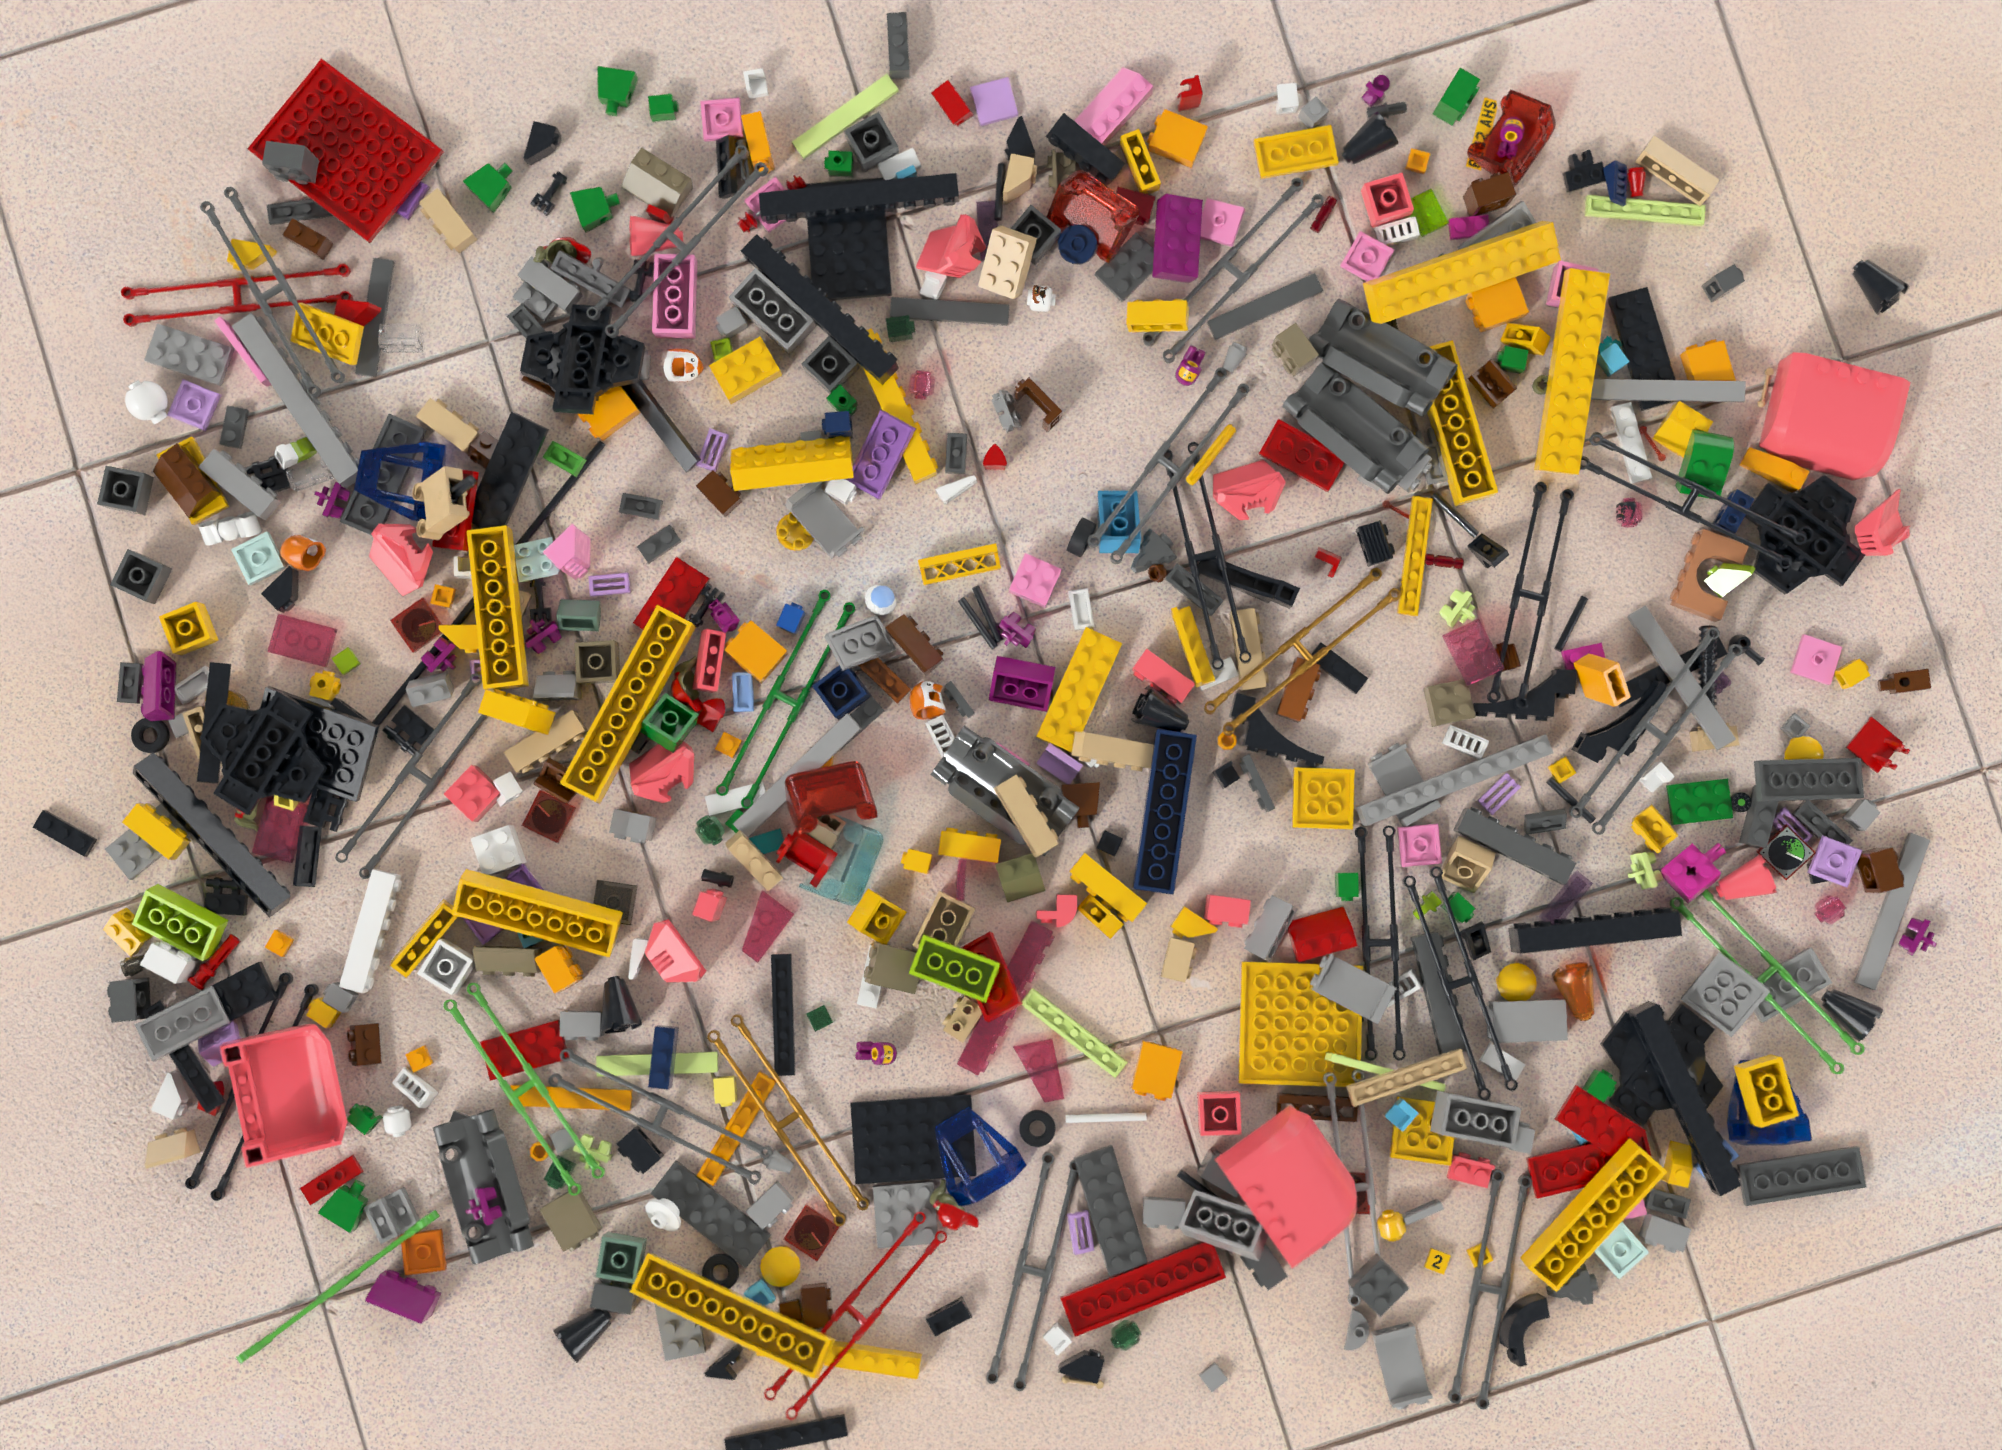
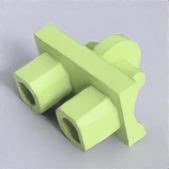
[1439,589,1475,628]
[1628,852,1663,890]
[573,1134,613,1170]

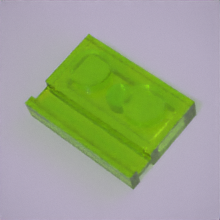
[1411,188,1449,237]

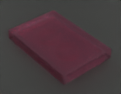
[267,614,337,667]
[956,859,967,901]

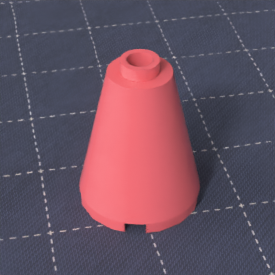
[629,216,683,256]
[1715,855,1777,900]

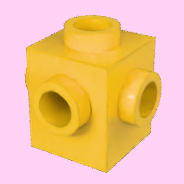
[309,670,341,701]

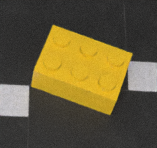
[709,336,782,405]
[478,689,556,735]
[1734,1054,1799,1128]

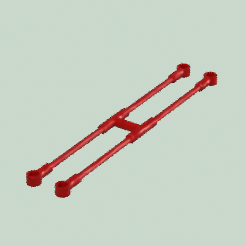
[121,264,353,327]
[764,1211,947,1420]

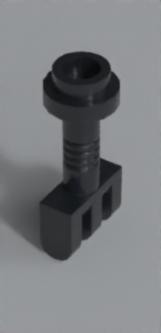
[531,171,567,216]
[629,259,654,303]
[530,578,552,622]
[688,583,725,628]

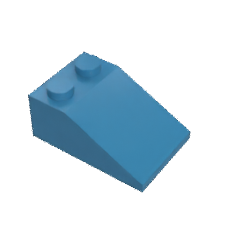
[1098,491,1141,553]

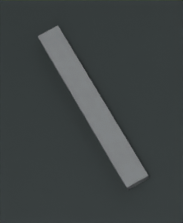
[1591,379,1746,402]
[1627,605,1736,751]
[733,714,861,838]
[1854,833,1930,990]

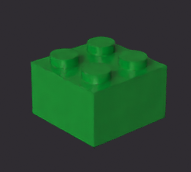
[1432,68,1480,126]
[640,693,699,753]

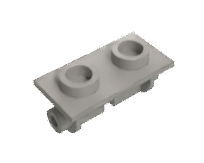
[992,390,1022,432]

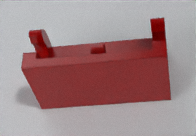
[1177,74,1203,112]
[931,80,974,126]

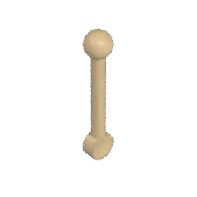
[1758,368,1774,407]
[1062,1375,1104,1389]

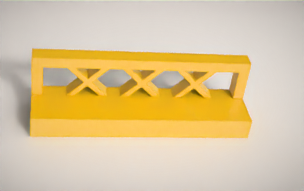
[918,543,1001,585]
[1171,606,1215,688]

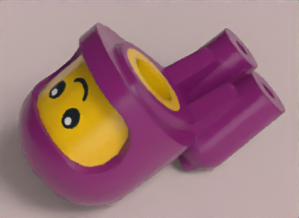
[1497,117,1525,159]
[1175,345,1206,386]
[855,1041,897,1065]

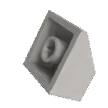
[533,671,582,701]

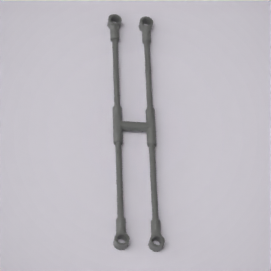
[586,145,768,338]
[1143,177,1324,363]
[200,187,345,398]
[1087,368,1249,564]
[1569,627,1743,835]
[335,673,502,879]
[548,1048,773,1184]
[986,1152,1078,1391]
[1448,1169,1532,1410]

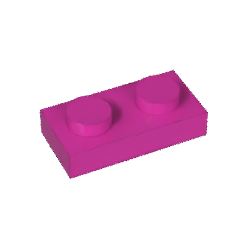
[1448,215,1489,240]
[1561,642,1605,670]

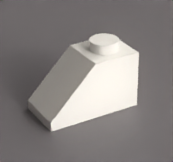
[151,1071,189,1120]

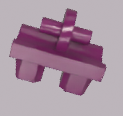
[1361,75,1390,107]
[314,482,351,519]
[708,599,740,633]
[998,612,1036,648]
[525,619,562,654]
[421,636,457,673]
[1898,918,1937,956]
[465,1187,502,1225]

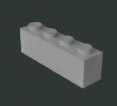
[199,449,281,520]

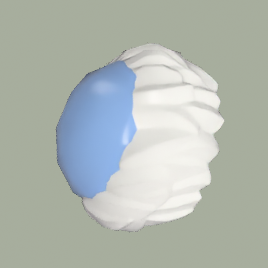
[865,585,896,616]

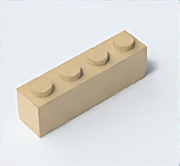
[1635,136,1719,206]
[1229,608,1269,692]
[504,710,588,774]
[1072,732,1154,772]
[993,774,1058,858]

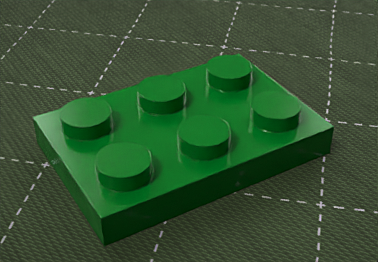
[1666,778,1733,825]

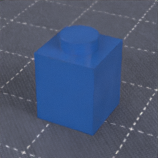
[776,602,806,635]

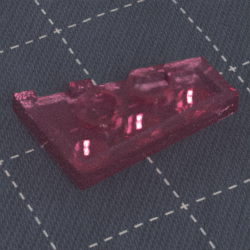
[742,890,794,963]
[1013,1038,1064,1103]

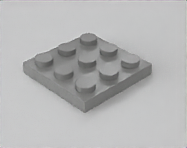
[1681,952,1771,1037]
[873,1181,938,1248]

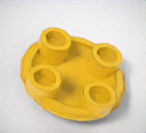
[776,512,814,551]
[1784,736,1824,760]
[1496,963,1537,1001]
[760,1246,801,1287]

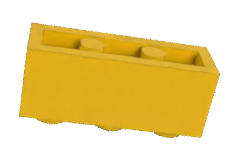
[1119,129,1161,195]
[1126,299,1189,332]
[122,803,191,860]
[938,827,1001,863]

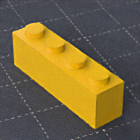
[1069,853,1147,922]
[390,899,458,978]

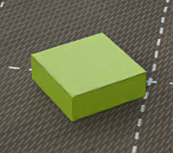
[710,337,733,362]
[332,647,361,675]

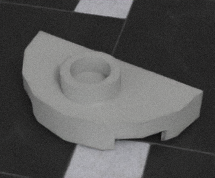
[1344,1309,1369,1350]

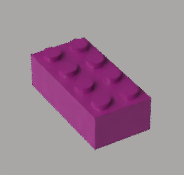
[1152,194,1203,283]

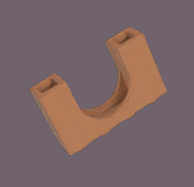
[1670,529,1749,622]

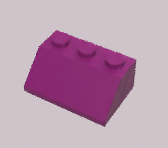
[141,651,176,721]
[988,656,1056,712]
[365,1270,441,1324]

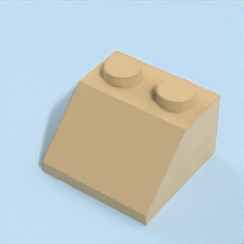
[1003,154,1037,205]
[1438,836,1495,893]
[145,1127,200,1169]

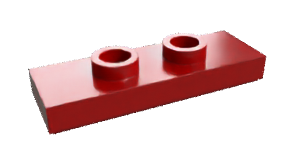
[300,1154,364,1205]

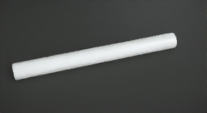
[1066,1112,1147,1123]

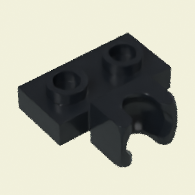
[1562,150,1606,193]

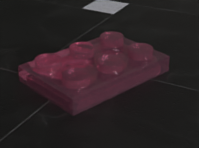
[1442,618,1504,686]
[252,796,308,863]

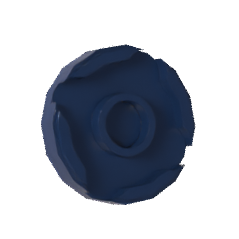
[1058,225,1097,265]

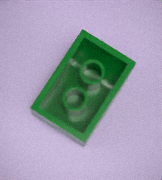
[1675,429,1734,500]

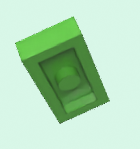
[543,441,587,477]

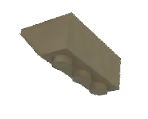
[621,147,693,218]
[473,946,542,977]

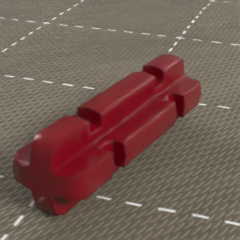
[1310,196,1337,233]
[1425,554,1464,569]

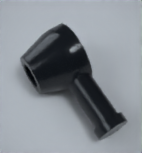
[1729,634,1765,666]

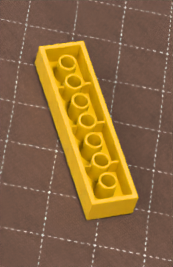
[1424,340,1498,507]
[467,525,529,691]
[452,869,623,958]
[1520,1138,1667,1292]

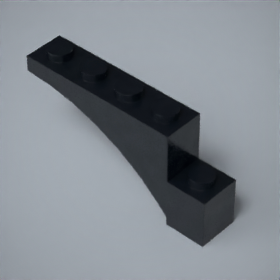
[1198,557,1300,609]
[1473,669,1577,721]
[1571,679,1668,763]
[1229,693,1324,768]

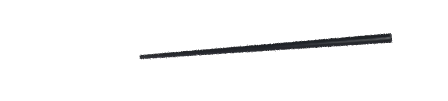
[372,440,605,726]

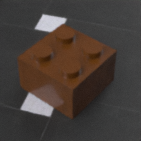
[1463,172,1516,216]
[1857,847,1905,893]

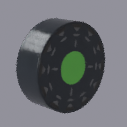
[1731,792,1751,813]

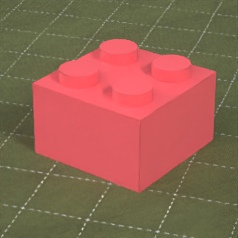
[1361,173,1414,228]
[444,765,501,822]
[1204,895,1251,928]
[1197,1091,1242,1136]

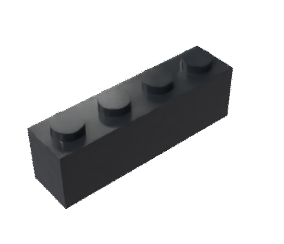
[1045,113,1125,187]

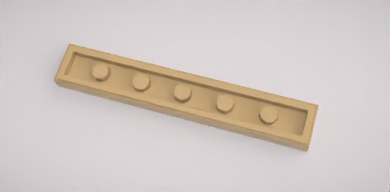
[1346,1049,1467,1107]

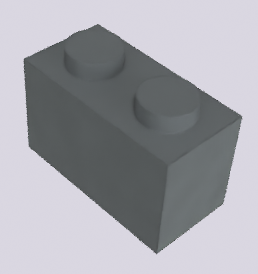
[1702,264,1745,303]
[590,1278,636,1315]

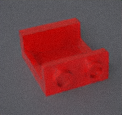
[776,828,838,887]

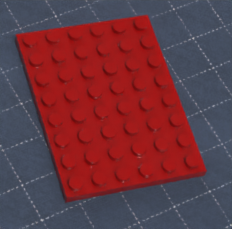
[247,58,444,243]

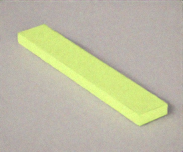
[792,74,899,159]
[1585,195,1706,226]
[1022,988,1128,1078]
[596,1052,718,1076]
[1324,1052,1446,1092]

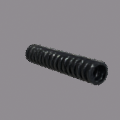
[1698,625,1717,724]

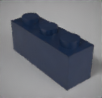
[648,1025,679,1090]

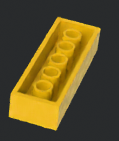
[730,436,854,491]
[1036,627,1122,754]

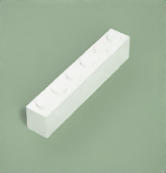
[339,869,402,993]

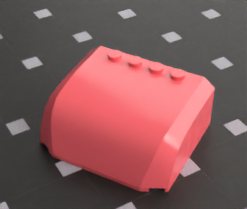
[1759,352,1911,481]
[220,1024,347,1168]
[1215,1106,1357,1268]

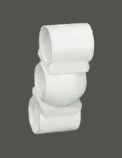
[198,512,262,545]

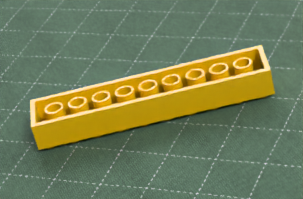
[1363,221,1561,324]
[1534,268,1610,475]
[560,605,696,804]
[630,1253,835,1379]

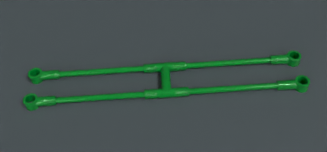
[716,590,856,809]

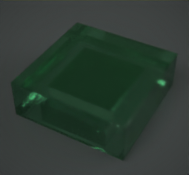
[806,1004,833,1032]

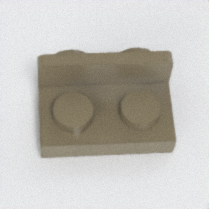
[1048,149,1076,194]

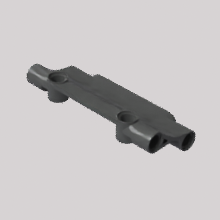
[1309,298,1458,417]
[1282,362,1430,494]
[930,726,1080,857]
[433,1109,534,1265]

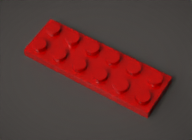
[1526,1132,1652,1199]

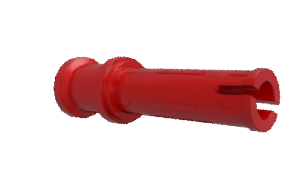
[188,934,241,990]

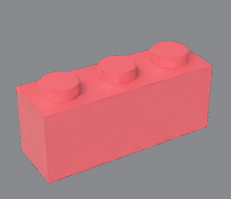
[692,629,726,693]
[1132,649,1195,704]
[692,888,728,922]

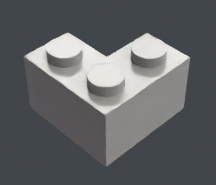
[609,809,657,844]

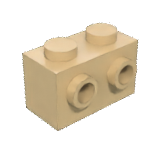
[1689,723,1740,752]
[1160,937,1197,983]
[942,995,982,1043]

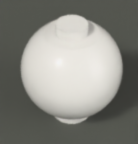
[125,380,168,424]

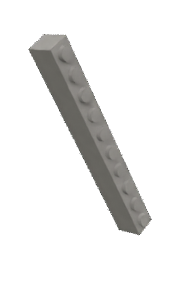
[232,313,365,488]
[1356,734,1553,826]

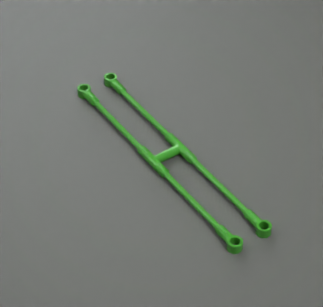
[1670,889,1865,1074]
[444,983,605,1196]
[236,1210,440,1364]

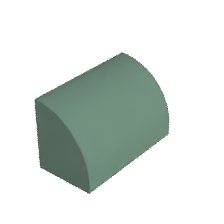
[556,599,601,631]

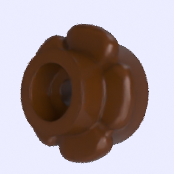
[1148,563,1167,582]

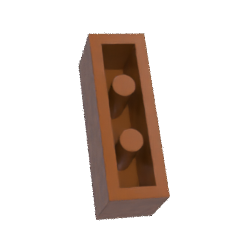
[1275,657,1321,723]

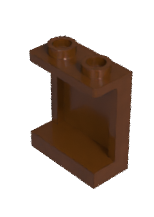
[1014,377,1063,433]

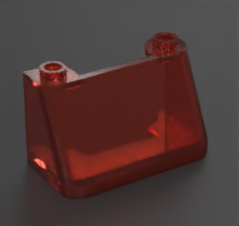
[1467,89,1556,187]
[1046,171,1140,264]
[784,761,878,835]

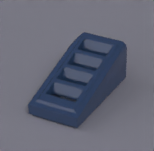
[1603,160,1627,207]

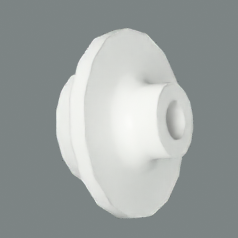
[645,1198,681,1231]

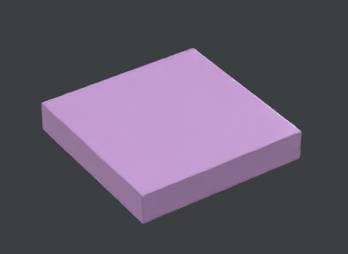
[970,77,1018,126]
[167,379,221,431]
[1807,835,1862,887]

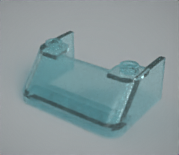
[799,812,884,906]

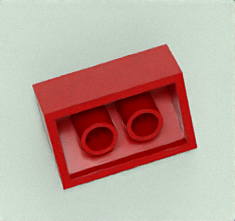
[1287,906,1358,962]

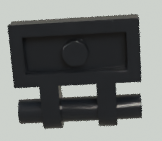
[245,455,294,493]
[382,705,435,756]
[303,787,349,832]
[204,877,248,916]

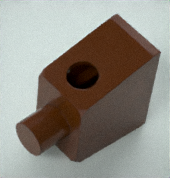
[1878,669,1931,695]
[1061,782,1100,828]

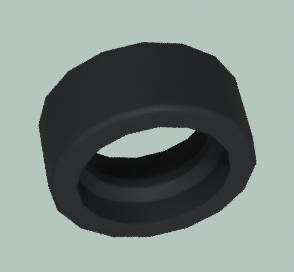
[1066,517,1097,557]

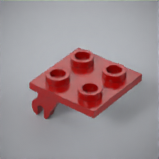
[1845,717,1910,773]

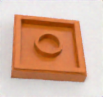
[400,1229,447,1276]

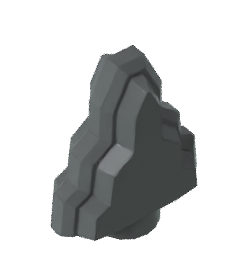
[1131,529,1177,574]
[1546,1263,1598,1305]

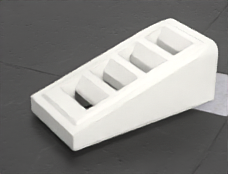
[1374,217,1420,246]
[935,475,977,504]
[925,715,955,758]
[1442,725,1489,760]
[628,938,649,980]
[1387,968,1423,1007]
[392,1067,438,1108]

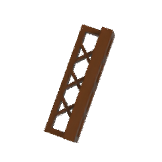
[1276,1093,1359,1122]

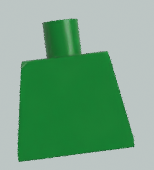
[597,66,638,116]
[463,163,513,213]
[570,187,621,233]
[318,1180,368,1233]

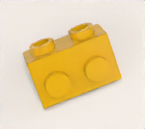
[1631,804,1678,854]
[103,908,153,957]

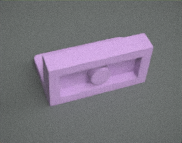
[1037,743,1083,784]
[198,1020,241,1066]

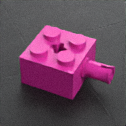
[1661,843,1726,904]

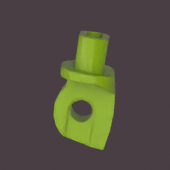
[1413,891,1442,920]

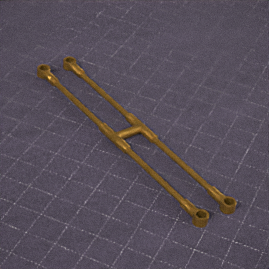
[1204,568,1401,736]
[707,1014,869,1226]

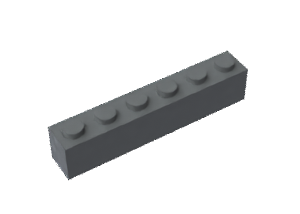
[1453,807,1576,885]
[1411,932,1466,1055]

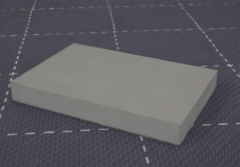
[825,615,896,671]

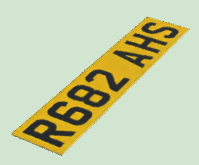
[1466,97,1498,171]

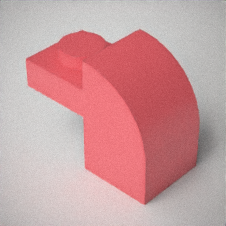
[1036,895,1077,927]

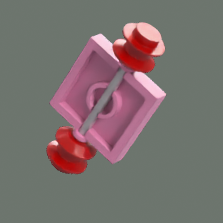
[737,175,807,234]

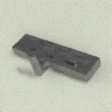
[551,250,631,308]

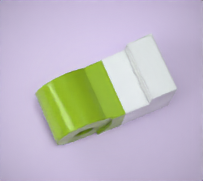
[274,437,317,470]

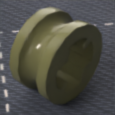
[1532,375,1548,395]

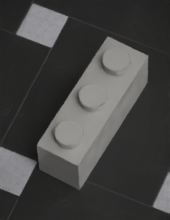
[518,256,583,314]
[1244,895,1298,962]

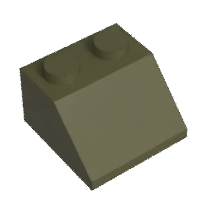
[996,853,1045,903]

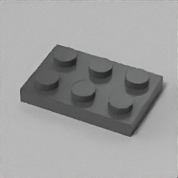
[1094,232,1154,302]

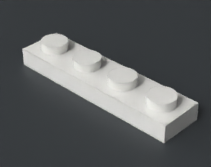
[1610,402,1652,484]

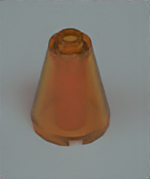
[1552,962,1595,1021]

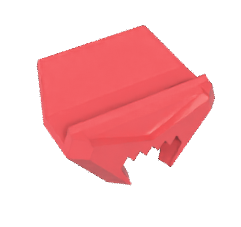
[916,214,986,278]
[1213,460,1286,520]
[1855,489,1910,556]
[369,524,433,596]
[629,741,694,803]
[645,919,706,982]

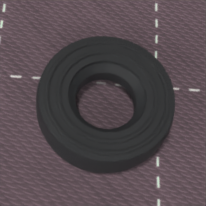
[131,718,170,753]
[1019,1110,1056,1147]
[702,1254,739,1289]

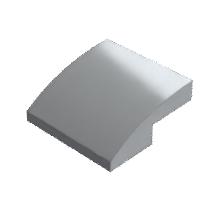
[363,1187,420,1244]

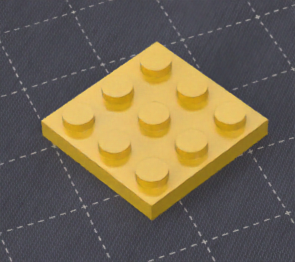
[1292,767,1355,830]
[1389,1096,1454,1166]

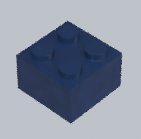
[812,665,872,720]

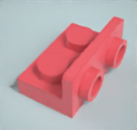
[1447,1152,1495,1188]

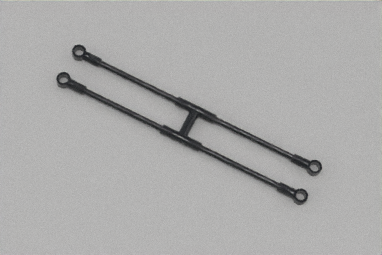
[1580,432,1807,569]
[1166,442,1252,671]
[1487,482,1574,710]
[1355,826,1406,1061]
[1403,866,1518,1100]
[185,972,319,1201]

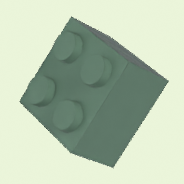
[596,1232,647,1284]

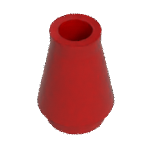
[1627,167,1646,197]

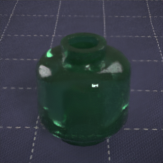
[695,815,725,846]
[1110,1320,1141,1351]

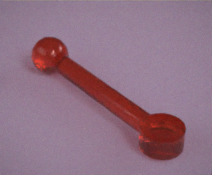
[1639,426,1666,461]
[1382,500,1409,519]

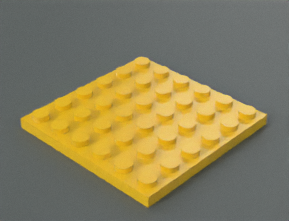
[1238,961,1363,1087]

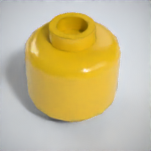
[1377,1209,1406,1242]

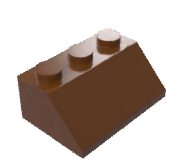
[153,443,221,518]
[885,614,944,676]

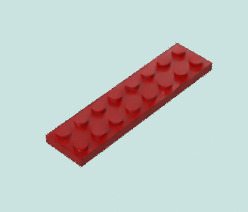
[1060,1242,1226,1337]

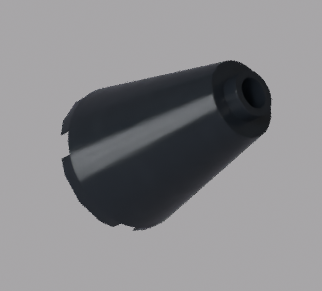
[1342,111,1399,165]
[1852,260,1910,315]
[1131,685,1189,732]
[601,976,642,1034]
[1821,989,1883,1042]
[553,1309,612,1363]

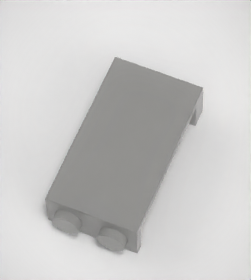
[785,481,864,559]
[1368,743,1441,827]
[1310,954,1397,1024]
[1486,998,1568,1043]
[1372,1322,1433,1410]

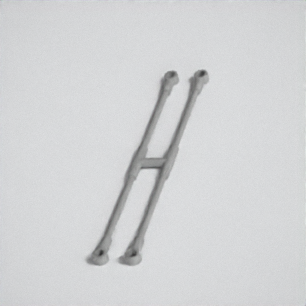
[1323,1069,1380,1307]

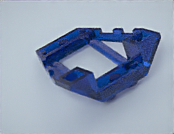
[354,442,446,522]
[1727,1060,1812,1145]
[934,1107,1027,1207]

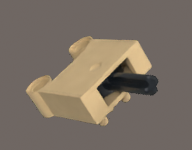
[412,466,477,540]

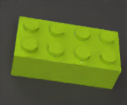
[132,884,229,961]
[909,934,1000,1003]

